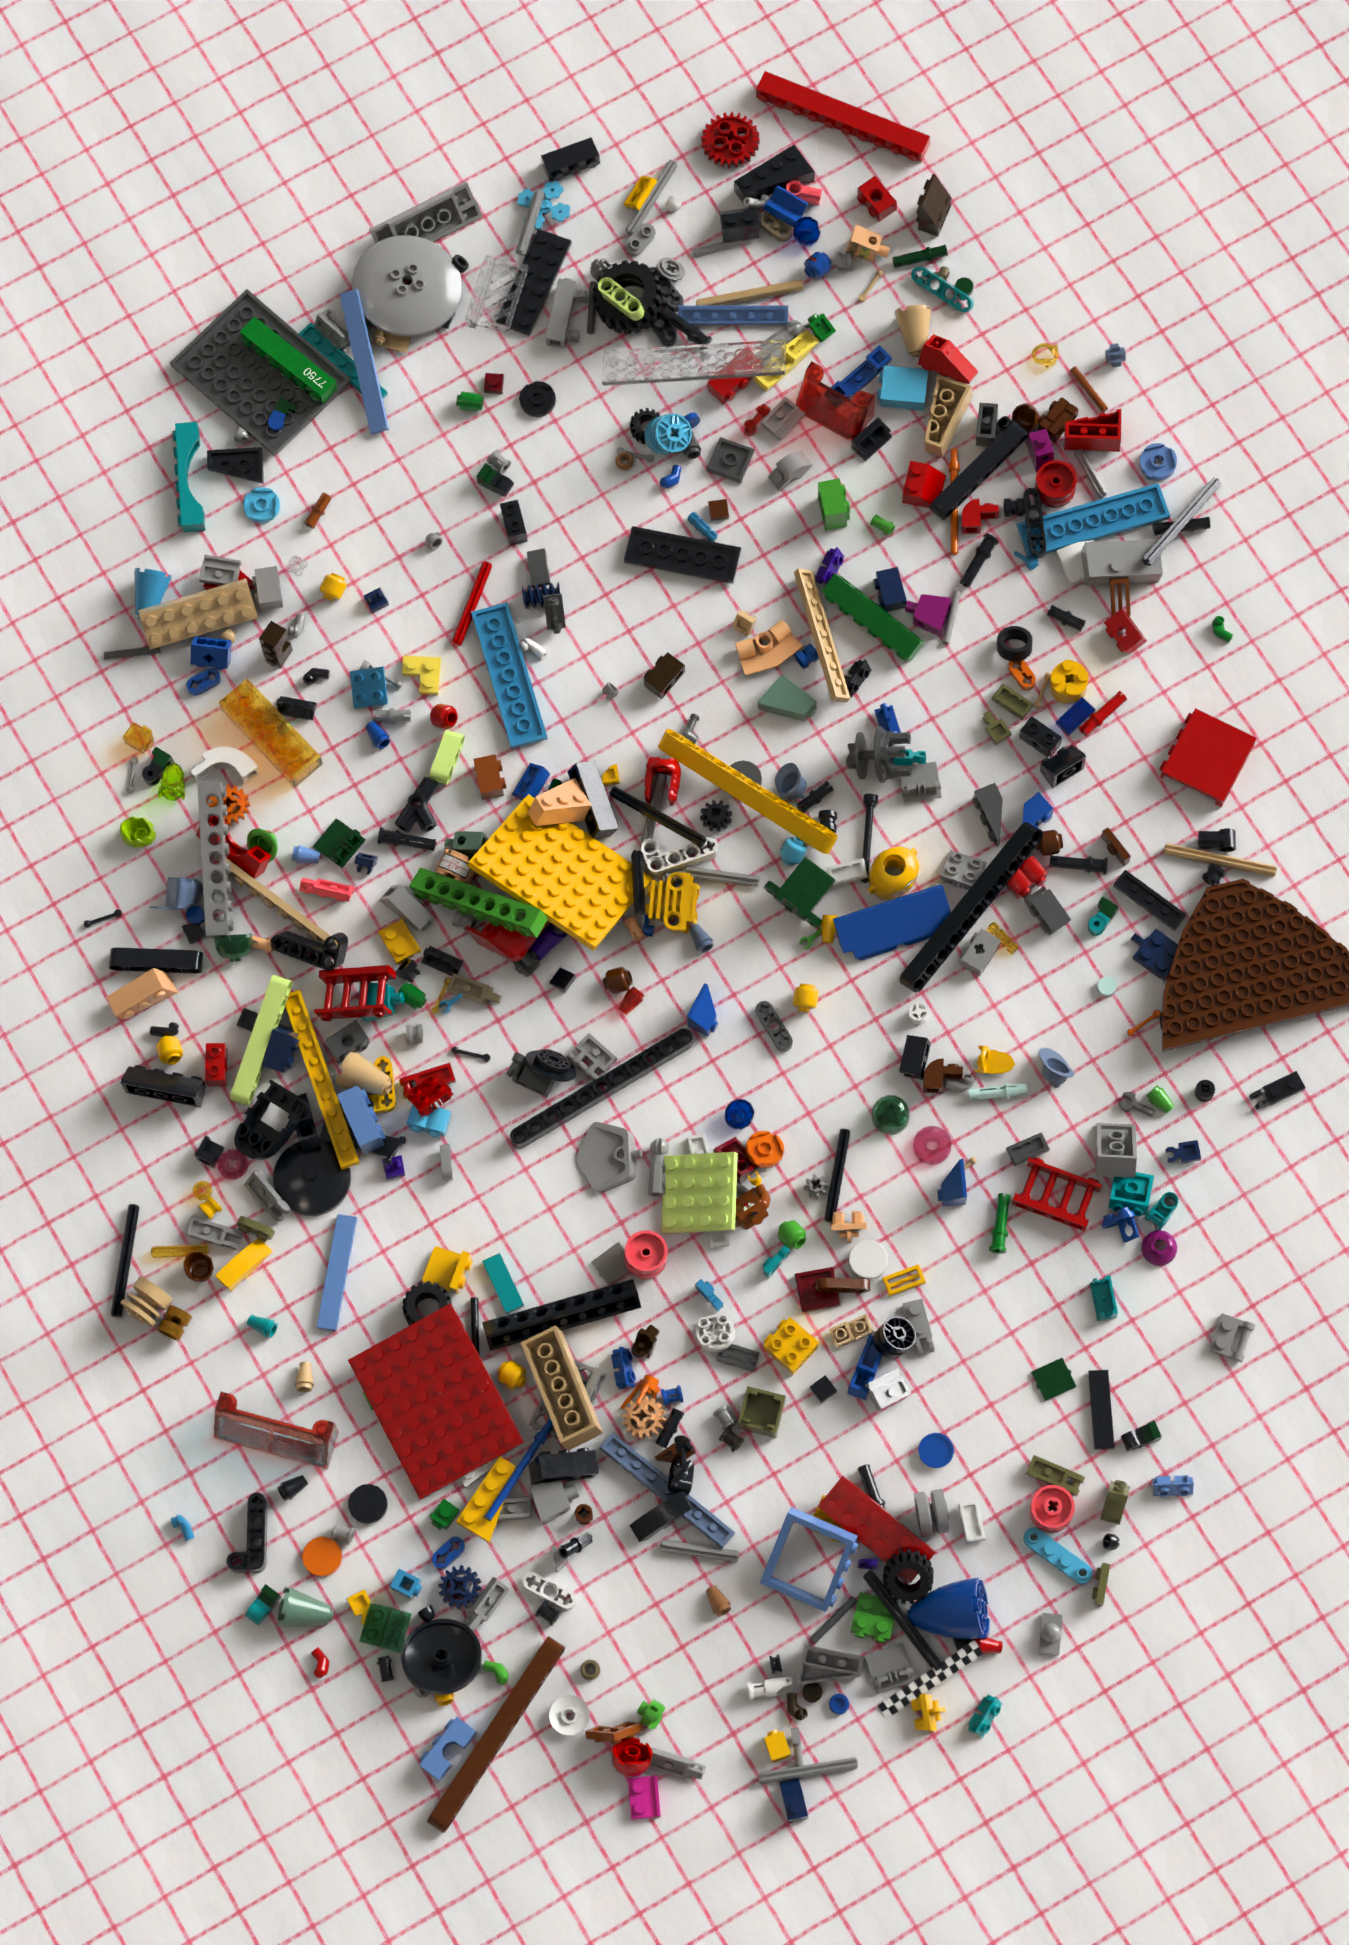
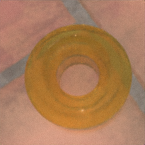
[193,1181,212,1200]

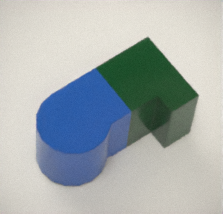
[268,397,297,432]

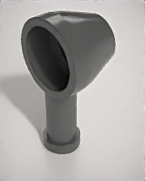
[682,713,700,744]

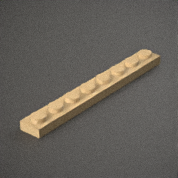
[794,568,850,702]
[217,857,338,945]

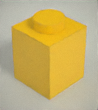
[764,1730,791,1763]

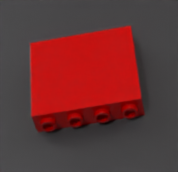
[1159,708,1257,808]

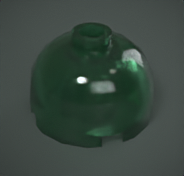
[214,933,252,962]
[871,1095,910,1135]

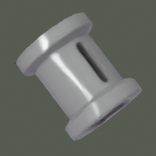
[487,449,511,474]
[713,1404,738,1431]
[330,1521,356,1545]

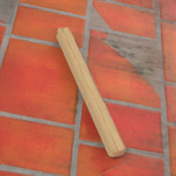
[696,279,804,305]
[1164,843,1277,877]

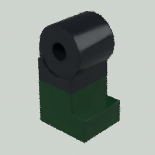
[476,463,514,497]
[142,747,174,786]
[1121,1420,1162,1451]

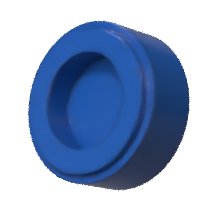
[684,413,700,429]
[186,905,205,925]
[829,1694,849,1715]

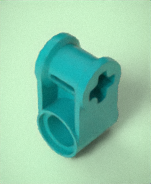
[1145,1192,1178,1230]

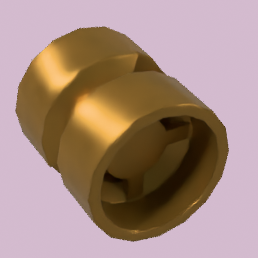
[157,1305,192,1341]

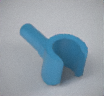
[1014,551,1039,570]
[439,993,463,1014]

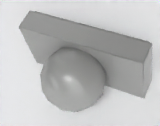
[1039,1613,1063,1656]

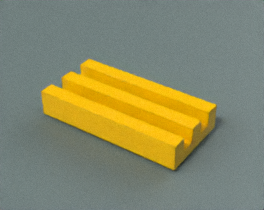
[623,176,657,210]
[882,1264,926,1297]

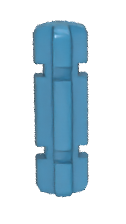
[687,512,718,542]

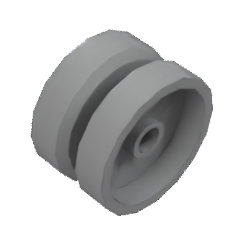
[914,1489,949,1537]

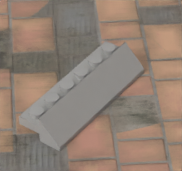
[369,181,483,244]

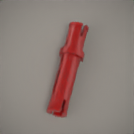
[1079,691,1127,737]

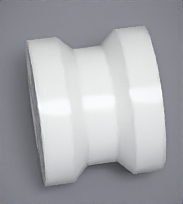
[909,1002,928,1025]

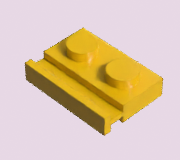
[378,918,421,965]

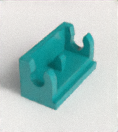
[1090,1275,1118,1321]

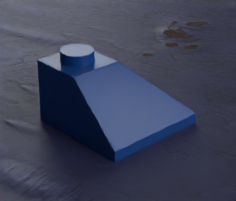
[687,983,718,1037]
[937,1159,967,1206]

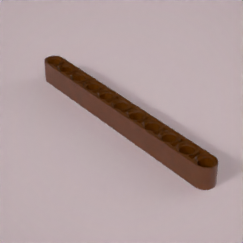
[427,1636,566,1833]

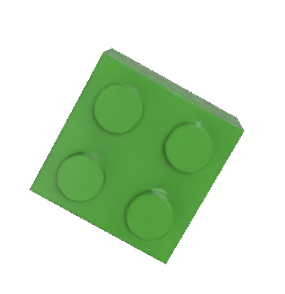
[818,478,850,531]

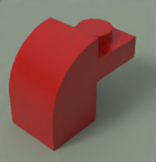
[961,499,999,534]

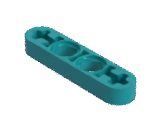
[911,266,974,312]

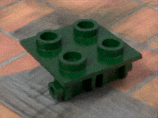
[313,818,366,868]

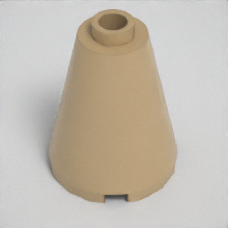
[895,305,931,357]
[336,1051,393,1096]

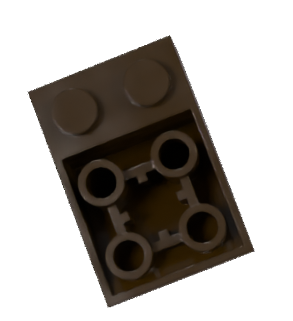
[916,174,952,237]

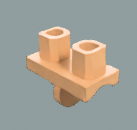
[830,1211,867,1243]

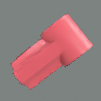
[786,180,822,206]

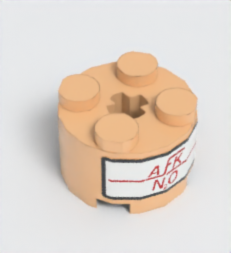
[436,848,476,885]

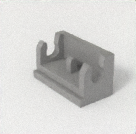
[314,309,350,349]

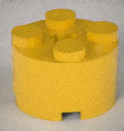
[1050,660,1089,704]

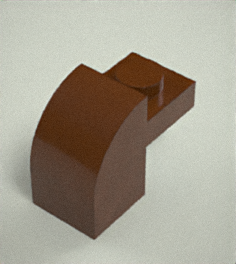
[923,1058,963,1094]

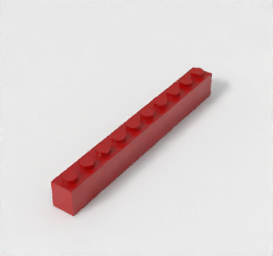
[756,71,930,162]

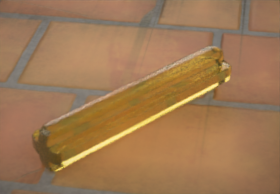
[151,1244,209,1258]

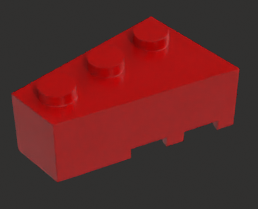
[1064,409,1121,452]

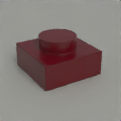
[484,373,504,394]

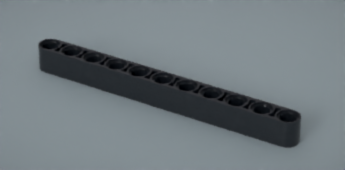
[900,822,1043,993]
[510,1028,693,1149]

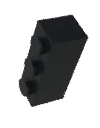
[541,137,600,181]

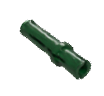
[892,244,948,268]

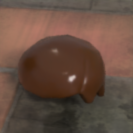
[1011,403,1039,432]
[183,1251,214,1282]

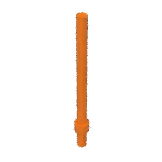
[949,448,960,555]

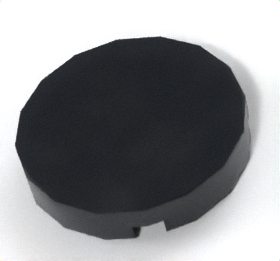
[519,381,556,417]
[348,1484,388,1524]

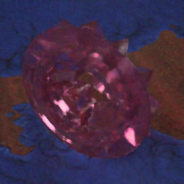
[217,1149,248,1180]

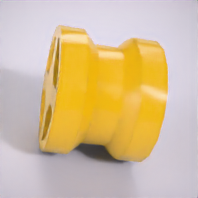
[198,1195,222,1220]

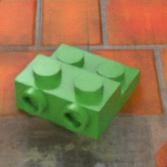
[851,1592,899,1643]

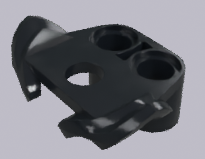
[668,1435,694,1496]

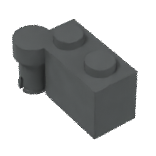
[1023,886,1071,935]
[506,1052,555,1097]

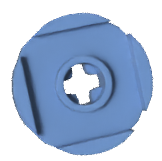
[1139,443,1177,480]

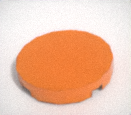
[745,1131,784,1168]
[302,1536,342,1577]

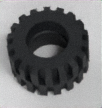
[402,1281,452,1326]
[883,1549,934,1604]

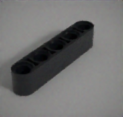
[109,947,203,974]

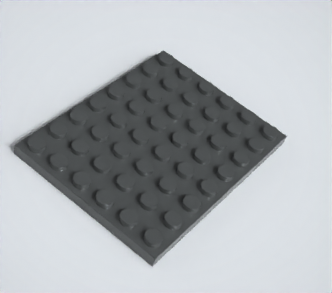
[170,289,351,457]

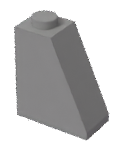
[379,885,433,931]

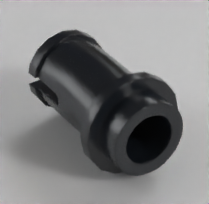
[376,1656,394,1682]

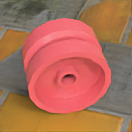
[624,1230,668,1279]
[1030,1485,1075,1533]

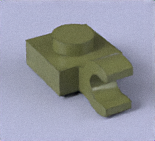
[982,711,1012,745]

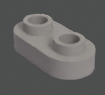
[625,223,656,256]

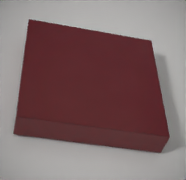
[795,1267,841,1313]

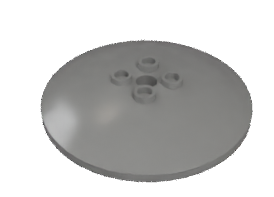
[352,235,462,336]

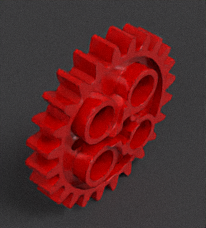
[701,112,760,169]

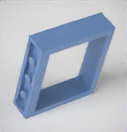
[760,1507,858,1612]

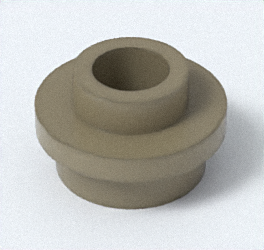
[580,1660,600,1680]

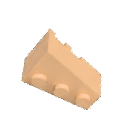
[106,968,178,1019]

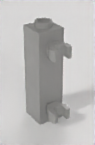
[546,278,588,348]

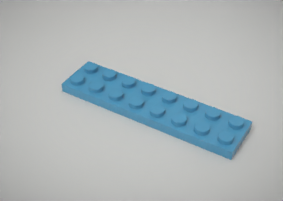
[1016,483,1170,559]
[471,602,548,749]

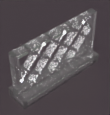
[465,255,529,332]

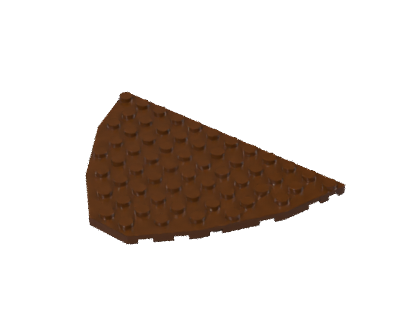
[1162,879,1349,1052]

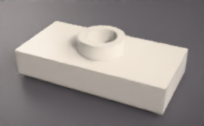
[827,858,868,887]
[958,1500,986,1543]

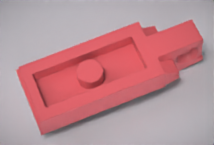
[299,878,354,902]

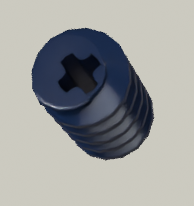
[522,582,560,609]

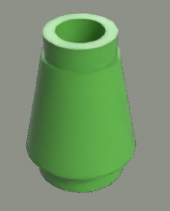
[1146,1085,1175,1114]

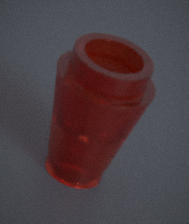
[618,986,645,1015]

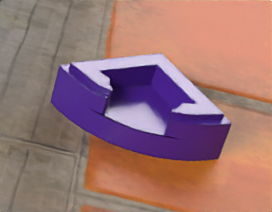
[857,1559,878,1570]

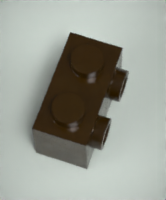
[644,652,685,699]

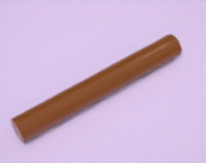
[1070,366,1108,413]

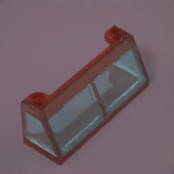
[214,1392,339,1470]

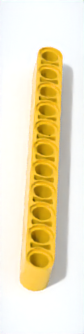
[658,729,838,854]

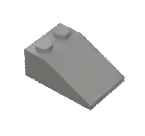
[1096,1123,1137,1178]

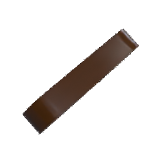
[815,1278,871,1293]

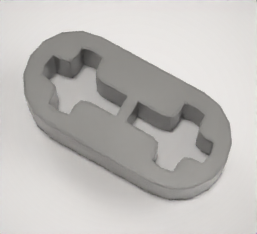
[440,1144,453,1181]

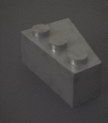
[797,1645,864,1685]

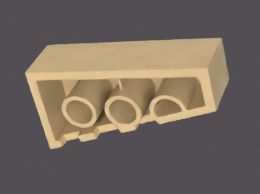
[924,374,973,458]

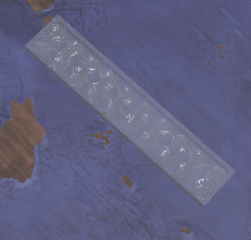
[602,339,786,386]

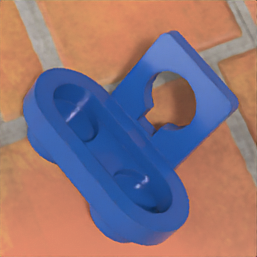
[1101,1207,1139,1243]

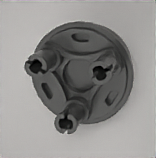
[846,726,912,783]

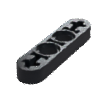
[1023,488,1046,558]

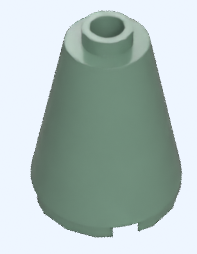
[277,1587,334,1627]

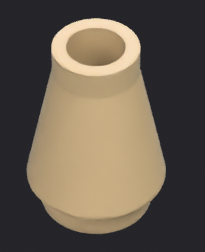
[294,1362,314,1392]

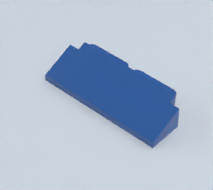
[833,884,951,961]

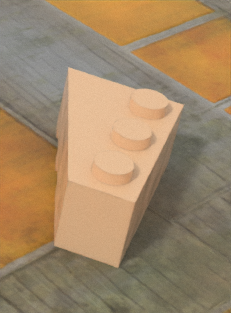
[528,778,591,826]

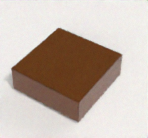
[708,499,729,521]

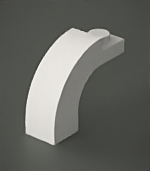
[190,747,260,783]

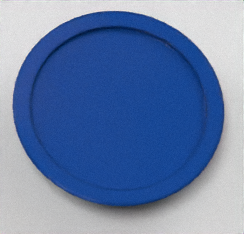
[918,1433,954,1468]

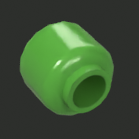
[777,1220,806,1249]

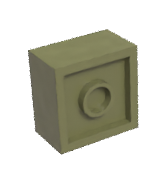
[738,1386,786,1438]

